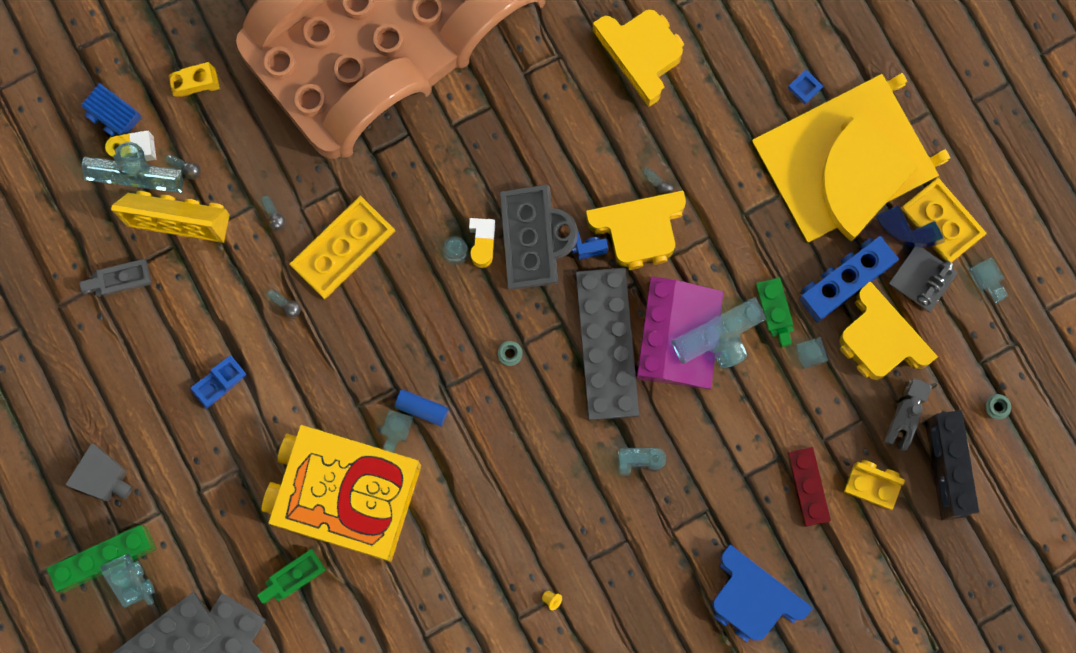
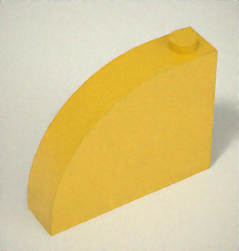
[822,113,920,242]

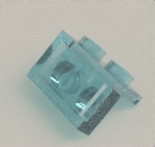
[101,554,155,608]

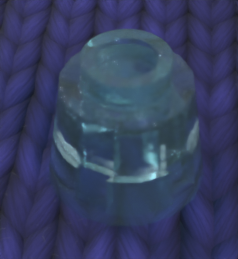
[442,236,469,265]

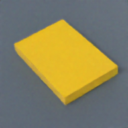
[899,178,987,263]

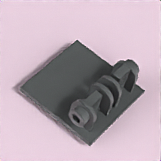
[889,244,958,312]

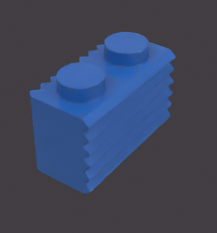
[81,83,142,137]

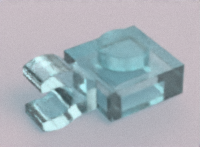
[969,257,1008,303]
[381,410,413,453]

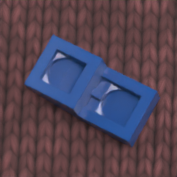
[190,355,246,409]

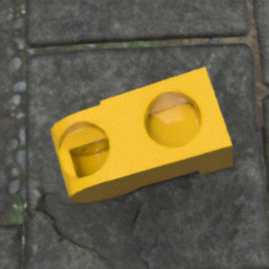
[169,62,220,97]

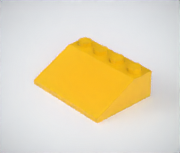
[111,191,230,243]

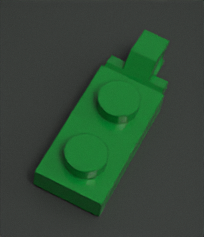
[755,277,794,348]
[257,549,326,604]

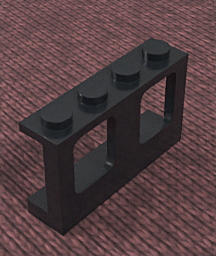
[925,410,980,521]

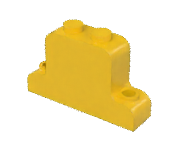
[592,10,684,107]
[586,191,686,270]
[839,282,938,380]

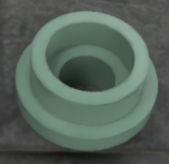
[497,341,523,366]
[985,394,1011,420]

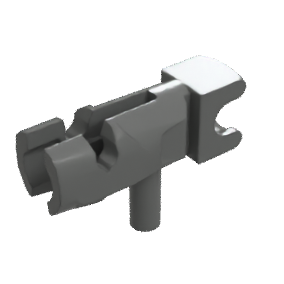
[883,378,932,451]

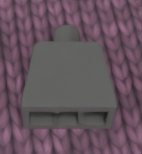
[66,443,133,502]

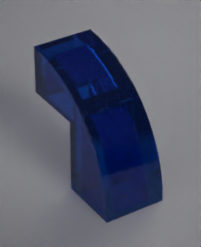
[876,205,945,247]

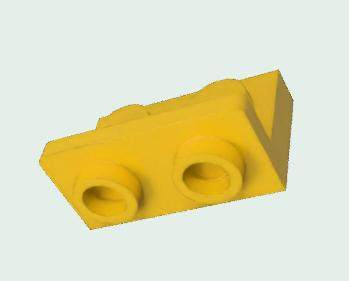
[844,460,905,510]

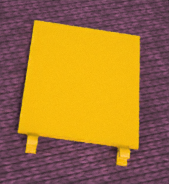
[752,73,950,243]

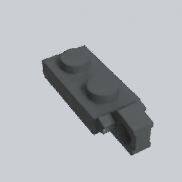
[80,259,152,296]

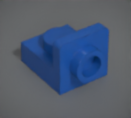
[572,231,608,260]

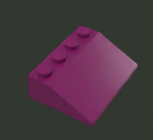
[636,276,723,390]

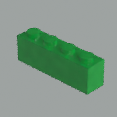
[46,525,157,593]

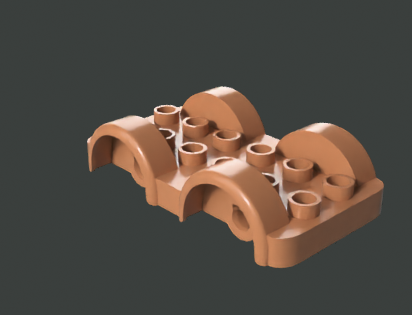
[236,0,546,159]

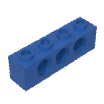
[799,236,899,323]

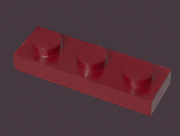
[787,447,831,527]

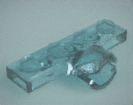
[81,142,184,193]
[671,297,766,369]

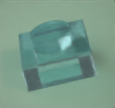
[796,337,828,369]

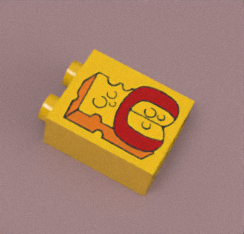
[261,425,422,562]

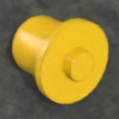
[542,591,562,610]

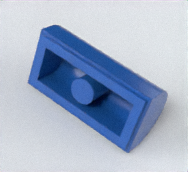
[395,390,450,427]

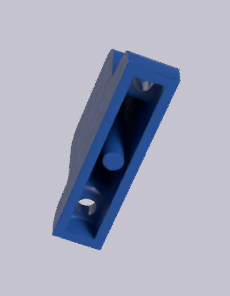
[712,545,813,643]

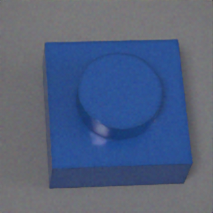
[788,70,823,105]

